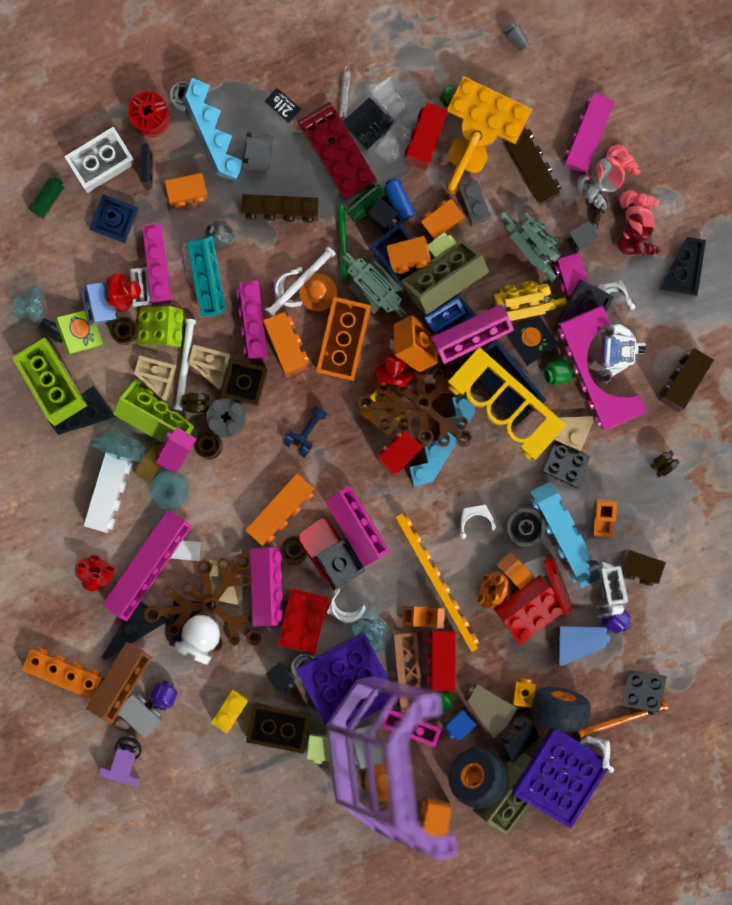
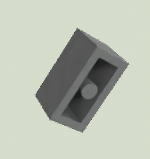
[458,180,491,226]
[566,221,599,254]

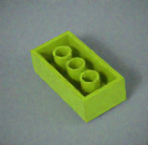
[12,337,87,426]

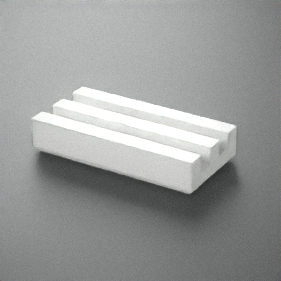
[130,267,152,307]

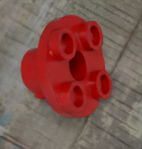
[106,273,141,311]
[374,353,413,387]
[75,555,115,592]

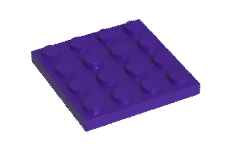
[295,632,399,729]
[511,728,611,829]

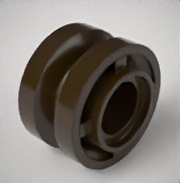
[110,317,138,345]
[182,393,209,413]
[194,431,223,460]
[650,450,681,478]
[281,536,307,565]

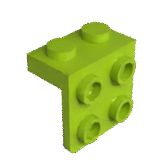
[137,306,184,347]

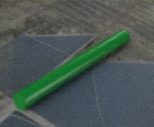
[337,205,349,282]

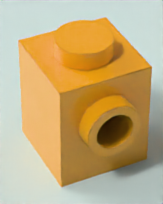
[512,678,536,708]

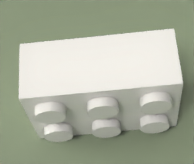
[64,127,136,193]

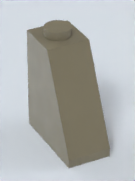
[466,684,517,738]

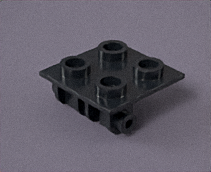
[343,97,395,150]
[542,441,590,488]
[621,670,667,715]

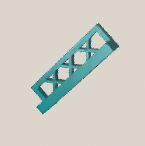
[187,235,226,317]

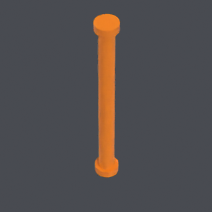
[577,699,668,740]

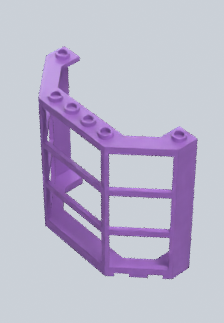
[326,676,457,860]

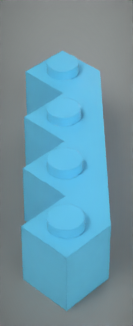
[182,78,243,181]
[409,395,476,487]
[530,481,601,588]

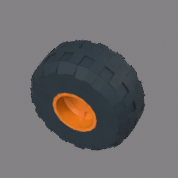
[531,687,591,732]
[449,748,508,809]

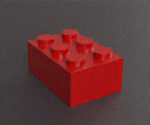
[404,102,448,171]
[378,431,423,477]
[494,575,563,645]
[278,588,329,654]
[427,630,456,691]

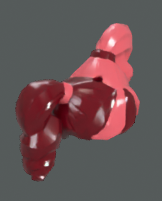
[617,190,661,256]

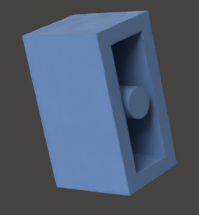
[80,282,117,326]

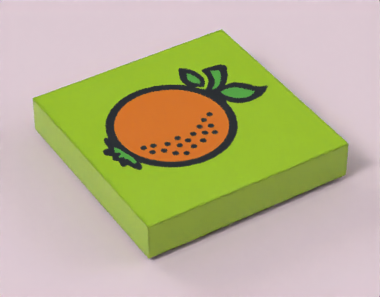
[55,310,104,355]

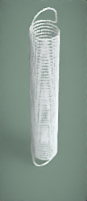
[339,67,351,120]

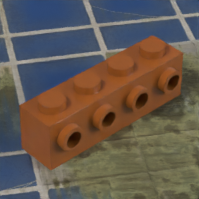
[86,642,152,725]

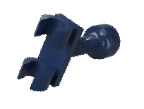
[283,405,328,458]

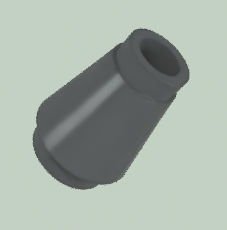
[503,22,529,51]

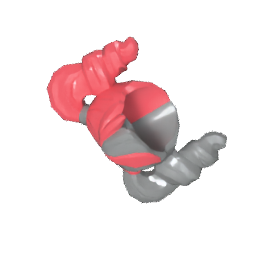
[576,144,641,210]

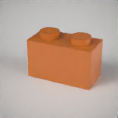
[165,173,208,208]
[420,199,465,241]
[387,236,432,274]

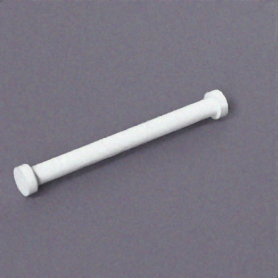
[265,247,335,317]
[173,319,196,411]

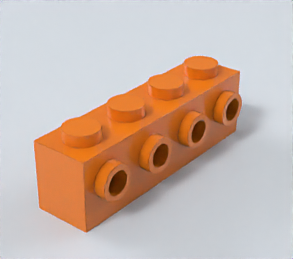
[245,473,315,546]
[21,646,104,699]

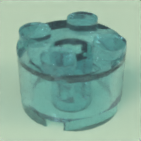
[150,471,191,510]

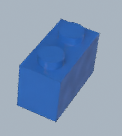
[444,708,476,741]

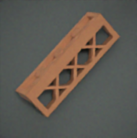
[394,632,422,712]

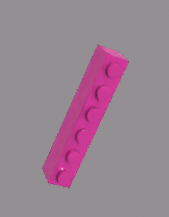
[103,509,192,621]

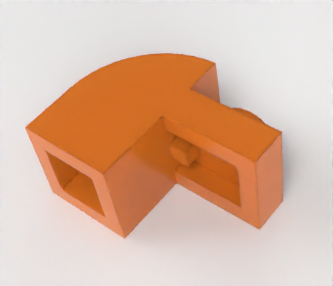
[593,499,617,537]
[496,552,535,590]
[402,606,445,628]

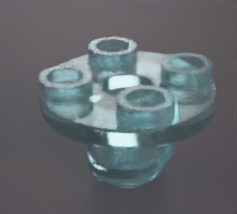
[12,285,47,322]
[352,618,389,653]

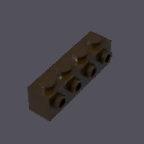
[505,126,562,206]
[241,194,319,223]

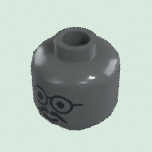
[205,221,235,249]

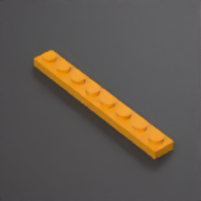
[395,514,479,652]

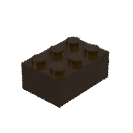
[659,348,714,412]
[246,702,311,754]

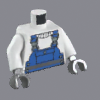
[598,324,646,383]
[586,558,628,618]

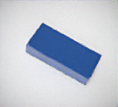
[422,295,466,333]

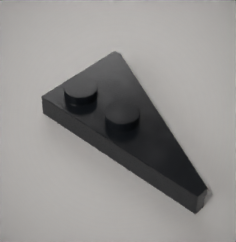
[102,601,169,659]

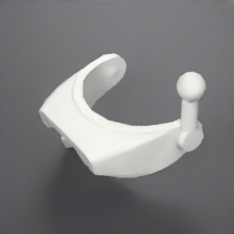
[273,267,303,307]
[598,280,635,310]
[459,504,496,539]
[326,588,366,625]
[579,736,614,773]

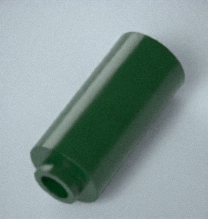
[28,176,64,219]
[345,184,386,223]

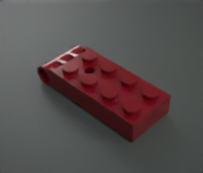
[297,102,377,202]

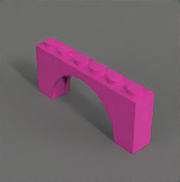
[557,305,647,430]

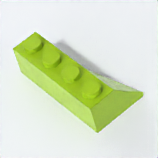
[113,378,194,445]

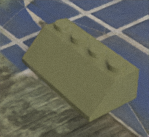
[400,239,489,314]
[472,752,532,835]

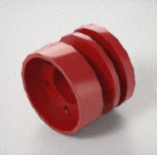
[127,91,171,138]

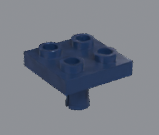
[89,194,139,244]

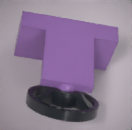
[99,737,142,787]

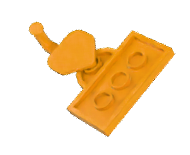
[447,76,532,194]

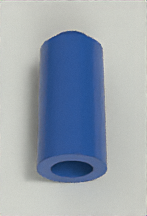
[383,178,416,222]

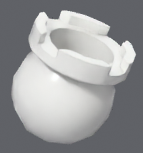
[174,615,220,664]

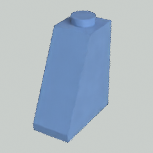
[558,626,610,665]

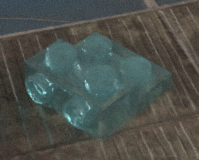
[89,430,146,462]

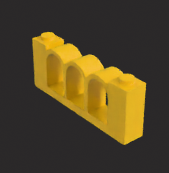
[447,347,566,461]

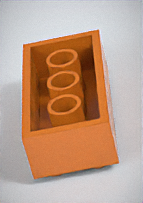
[316,297,372,381]

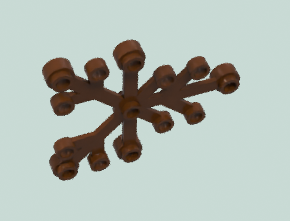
[357,363,472,447]
[144,553,262,651]

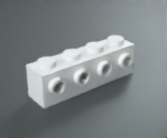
[84,452,132,533]

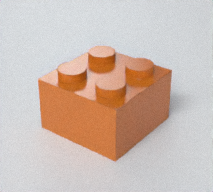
[394,315,438,372]

